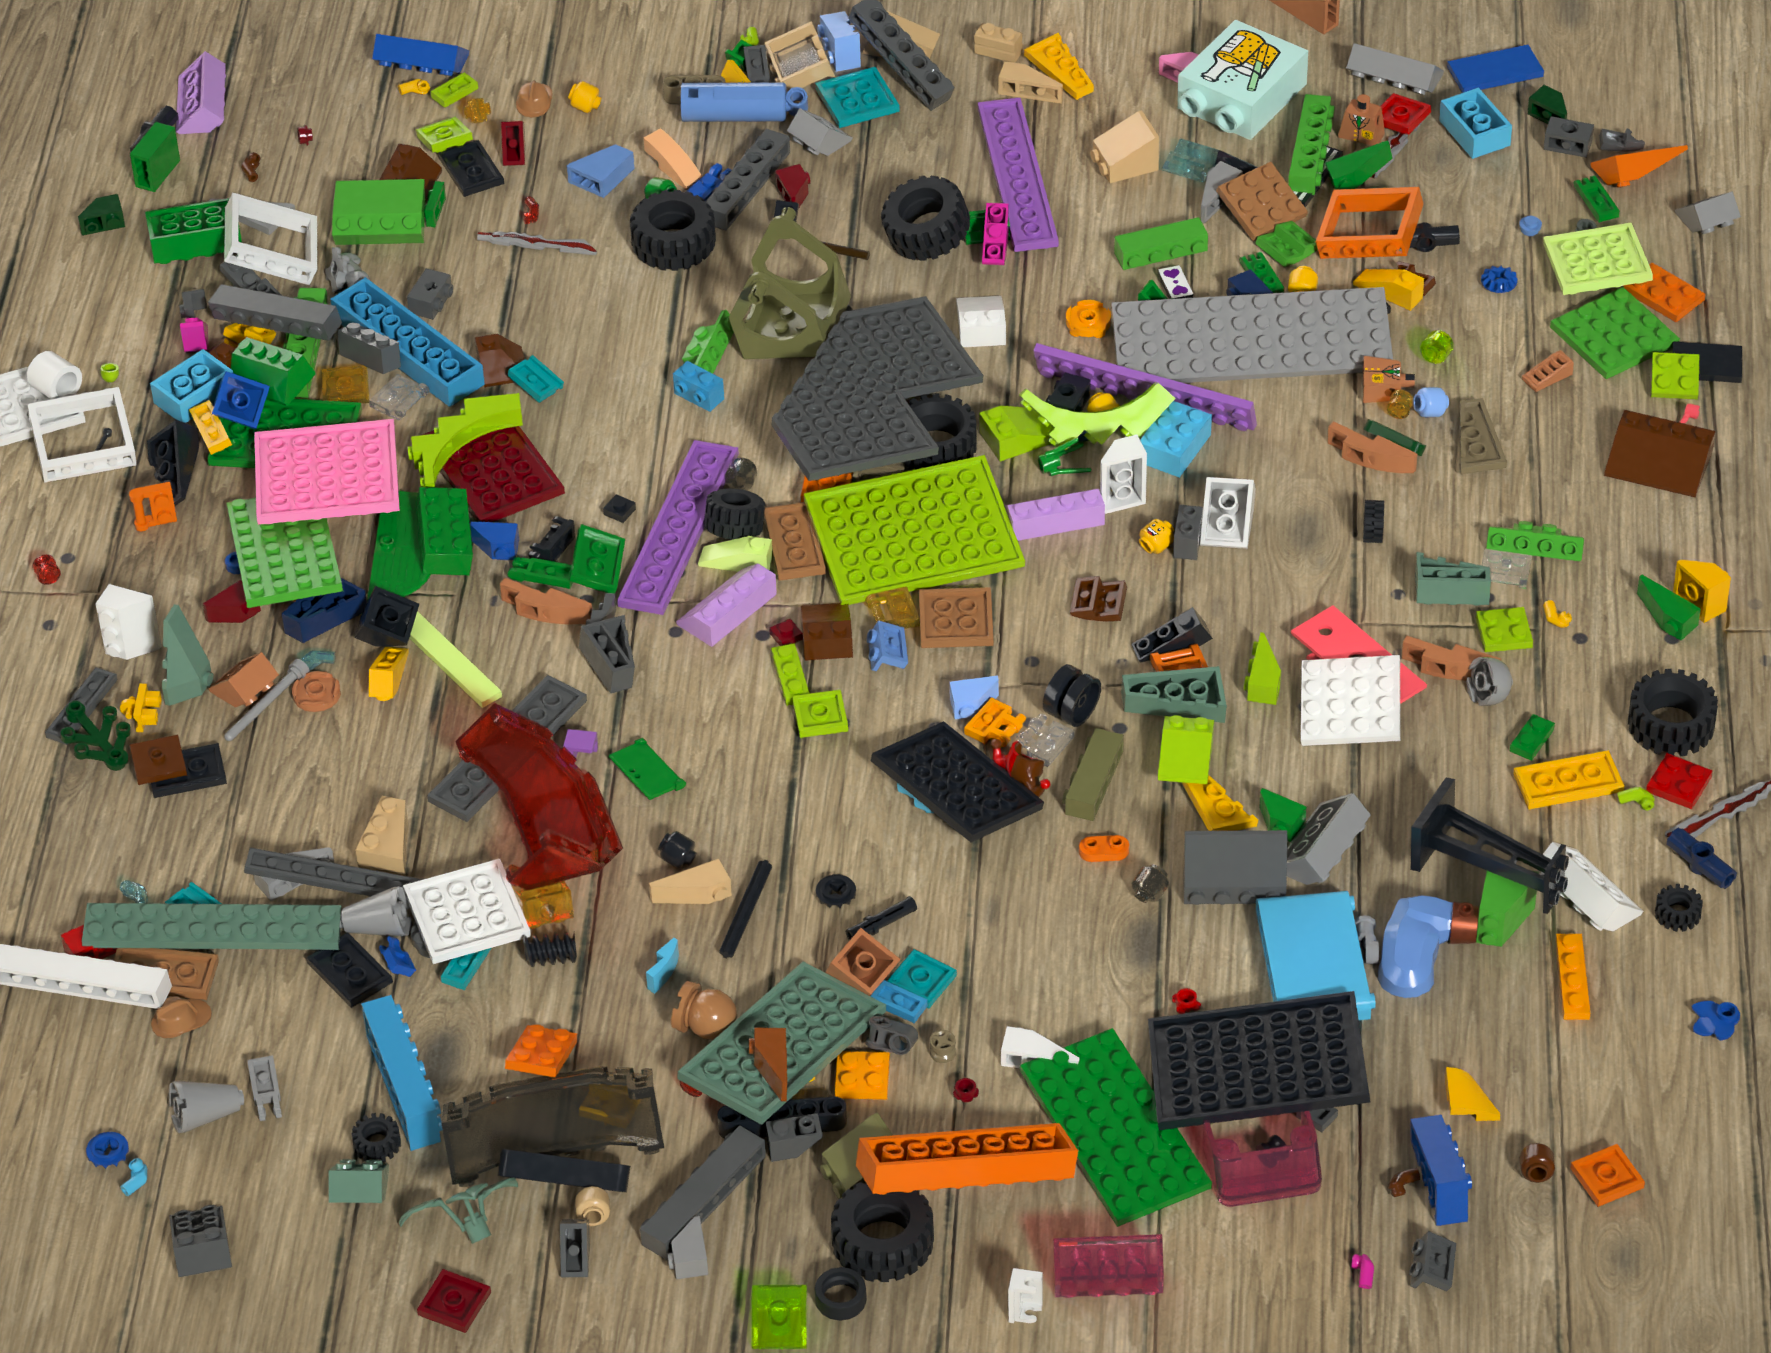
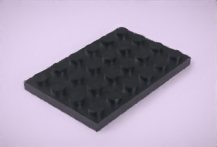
[870,721,1044,843]

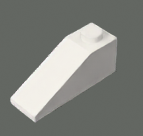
[1001,1026,1079,1068]

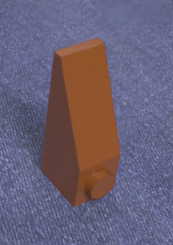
[749,1028,787,1102]

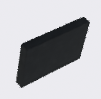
[438,140,504,197]
[1672,341,1742,383]
[151,743,227,798]
[306,933,393,1008]

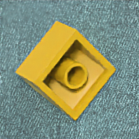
[1673,559,1731,623]

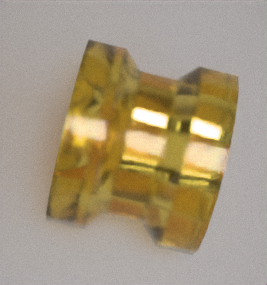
[1387,390,1413,419]

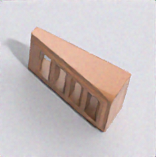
[1522,350,1574,392]

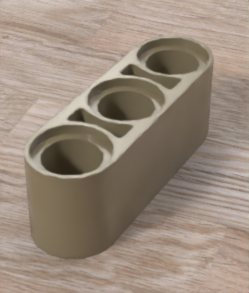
[663,75,726,104]

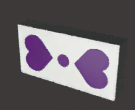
[1158,265,1193,299]

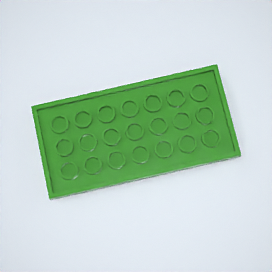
[227,498,343,608]

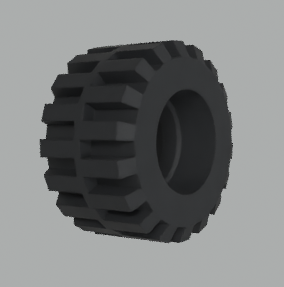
[704,488,765,540]

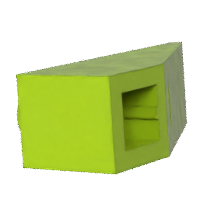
[1244,632,1281,705]

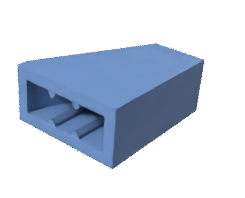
[567,144,635,198]

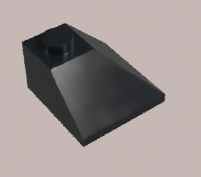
[354,586,419,647]

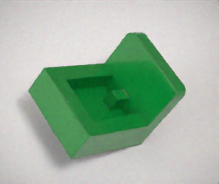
[725,39,753,72]

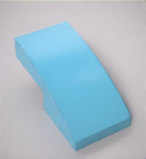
[646,938,679,994]

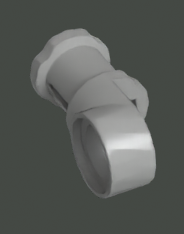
[1355,915,1379,964]

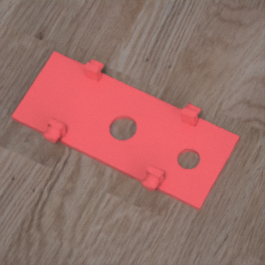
[1291,605,1427,704]

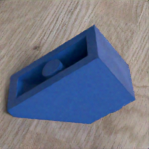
[470,521,519,560]

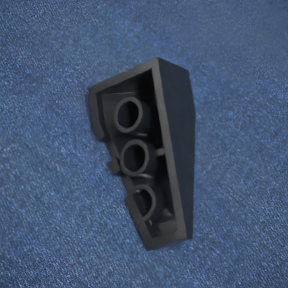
[147,420,199,506]

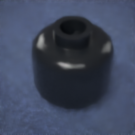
[658,831,697,869]

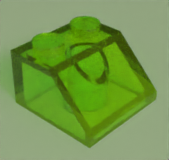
[752,1285,808,1349]

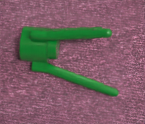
[1037,438,1092,476]

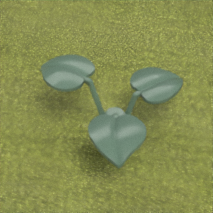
[399,1178,518,1244]

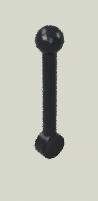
[95,428,112,451]

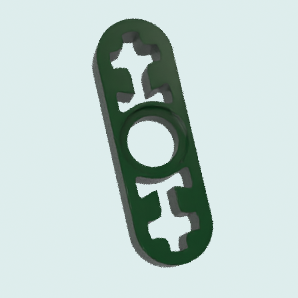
[1364,419,1426,457]

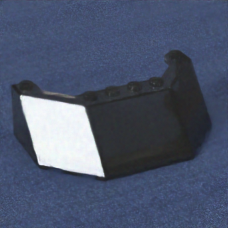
[441,1066,664,1187]

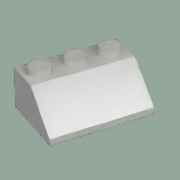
[1100,435,1147,514]
[96,584,162,660]

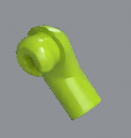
[740,27,759,46]
[1617,787,1655,811]

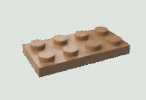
[764,502,826,581]
[113,948,219,1000]

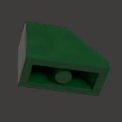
[1527,85,1567,124]

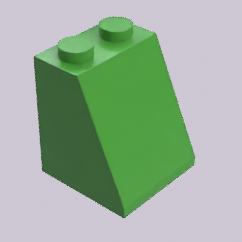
[1476,870,1539,947]

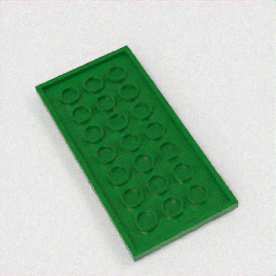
[1020,1028,1212,1227]

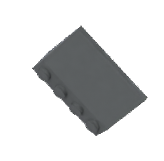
[1183,830,1287,905]

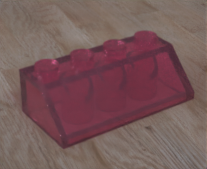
[1053,1234,1164,1298]

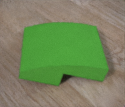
[1255,221,1318,267]

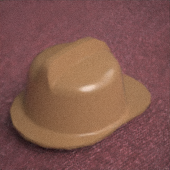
[516,80,553,118]
[151,997,212,1038]

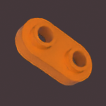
[1079,835,1129,862]

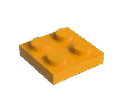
[835,1051,890,1100]

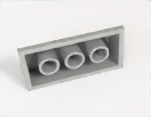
[1346,43,1444,95]
[1287,793,1371,885]

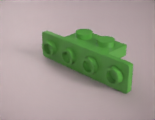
[682,310,734,374]
[1486,521,1584,561]

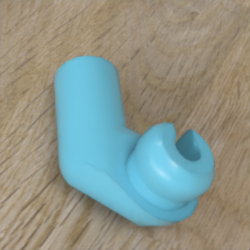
[120,1158,148,1196]

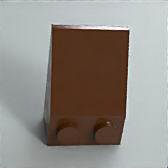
[801,603,853,661]

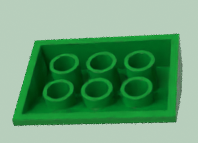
[145,198,242,264]

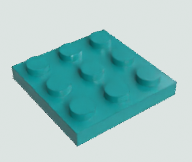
[815,66,900,128]

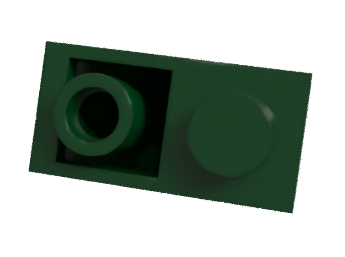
[78,194,125,236]

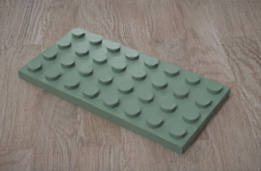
[677,961,886,1125]

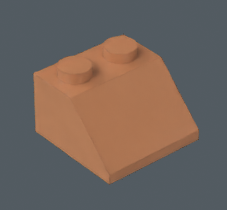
[208,652,279,708]
[825,928,901,996]

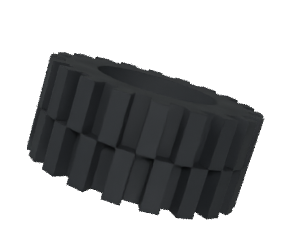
[905,394,977,470]
[1628,669,1718,757]

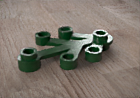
[60,701,131,771]

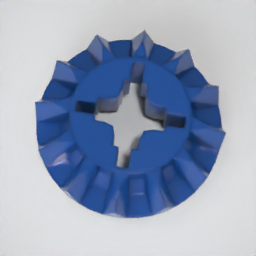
[1481,265,1518,293]
[86,1132,129,1169]

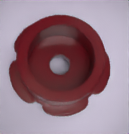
[297,125,313,146]
[953,1078,979,1102]

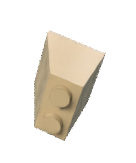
[1091,110,1159,183]

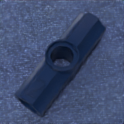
[1666,827,1737,889]

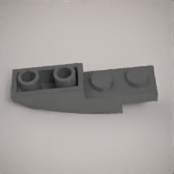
[220,255,282,296]

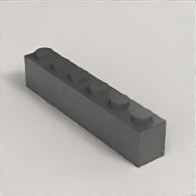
[208,284,342,341]
[640,1126,766,1260]

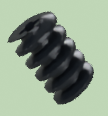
[523,931,577,967]

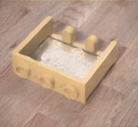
[765,21,836,92]

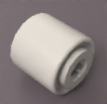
[27,351,82,399]

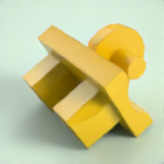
[120,683,162,732]

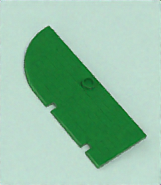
[367,491,431,602]

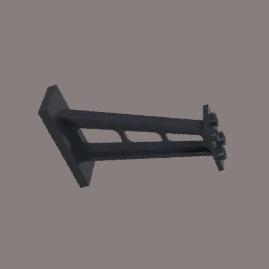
[1410,777,1569,914]

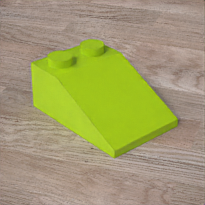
[979,406,1053,462]
[1158,715,1214,784]

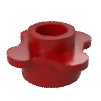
[1172,988,1201,1014]

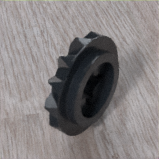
[816,874,856,908]

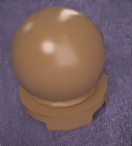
[671,981,737,1040]

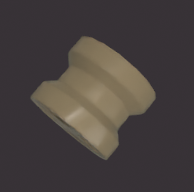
[930,1030,956,1063]

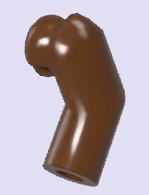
[241,152,261,182]
[1388,1167,1420,1197]

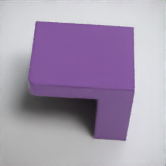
[563,729,598,765]

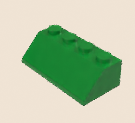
[231,337,316,406]

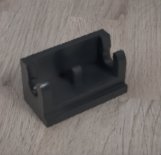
[528,516,575,562]

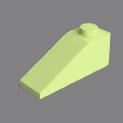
[698,536,773,572]

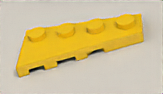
[1024,33,1094,100]

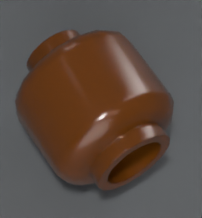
[1519,1143,1555,1183]

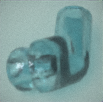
[301,650,336,670]
[120,880,148,903]

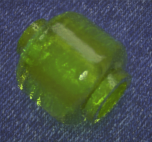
[1420,330,1454,364]

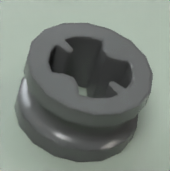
[1575,219,1597,232]

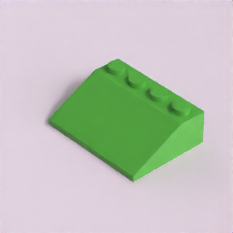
[332,179,425,245]

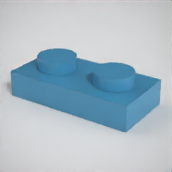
[871,980,928,1023]

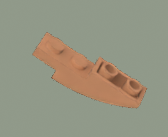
[1328,421,1417,473]
[500,578,592,624]
[1402,636,1501,681]

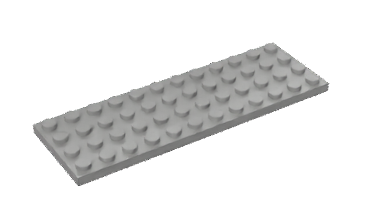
[1111,287,1393,383]

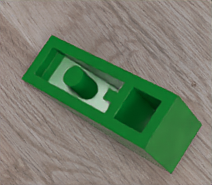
[1325,140,1393,190]
[1637,574,1701,641]

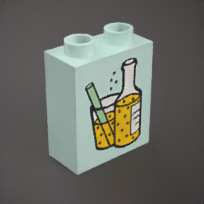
[1177,20,1308,140]

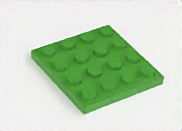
[1550,287,1680,379]

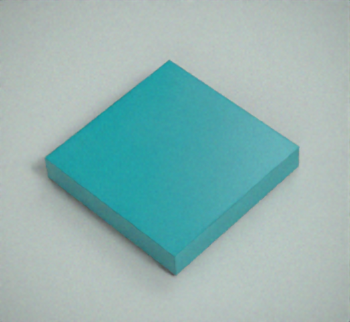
[887,949,957,1009]

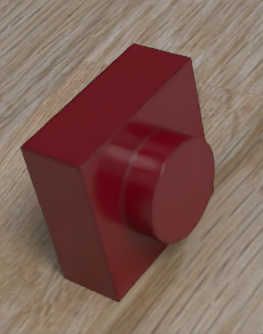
[770,618,803,646]

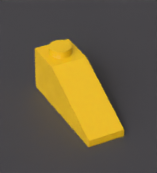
[1353,269,1424,311]
[369,647,409,701]

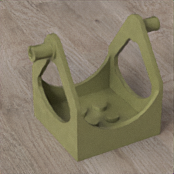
[729,207,851,359]

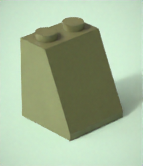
[820,1112,893,1199]

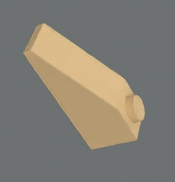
[998,61,1063,104]
[649,859,732,904]

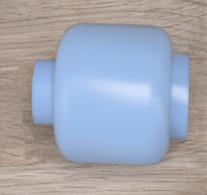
[1413,387,1449,418]

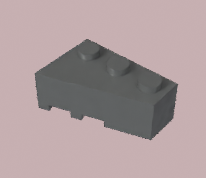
[579,615,635,694]

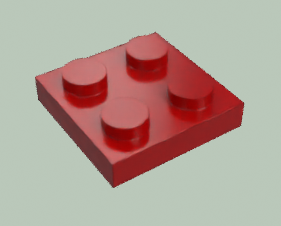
[1380,93,1431,135]
[1646,753,1713,809]

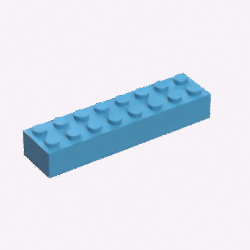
[331,277,485,407]

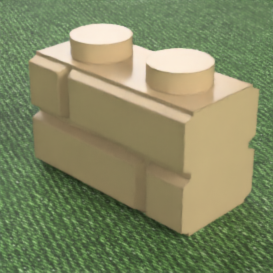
[974,23,1022,63]

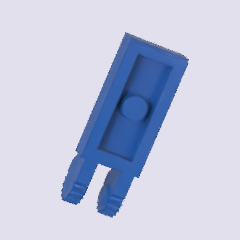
[687,163,732,201]

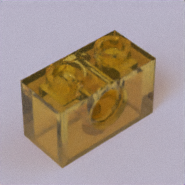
[515,880,574,929]

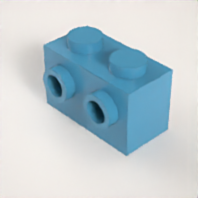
[673,361,724,412]

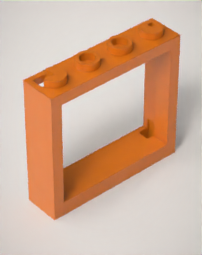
[1316,187,1424,259]

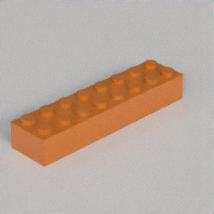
[856,1123,1078,1195]

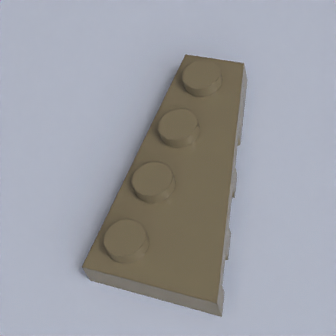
[1460,398,1507,474]

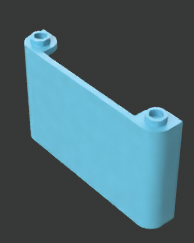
[1256,891,1376,1020]

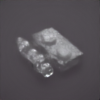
[1016,713,1074,767]

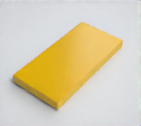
[1513,750,1625,810]

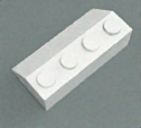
[1540,842,1644,931]

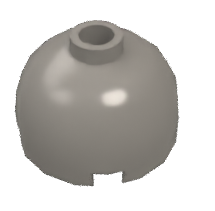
[1466,657,1513,706]

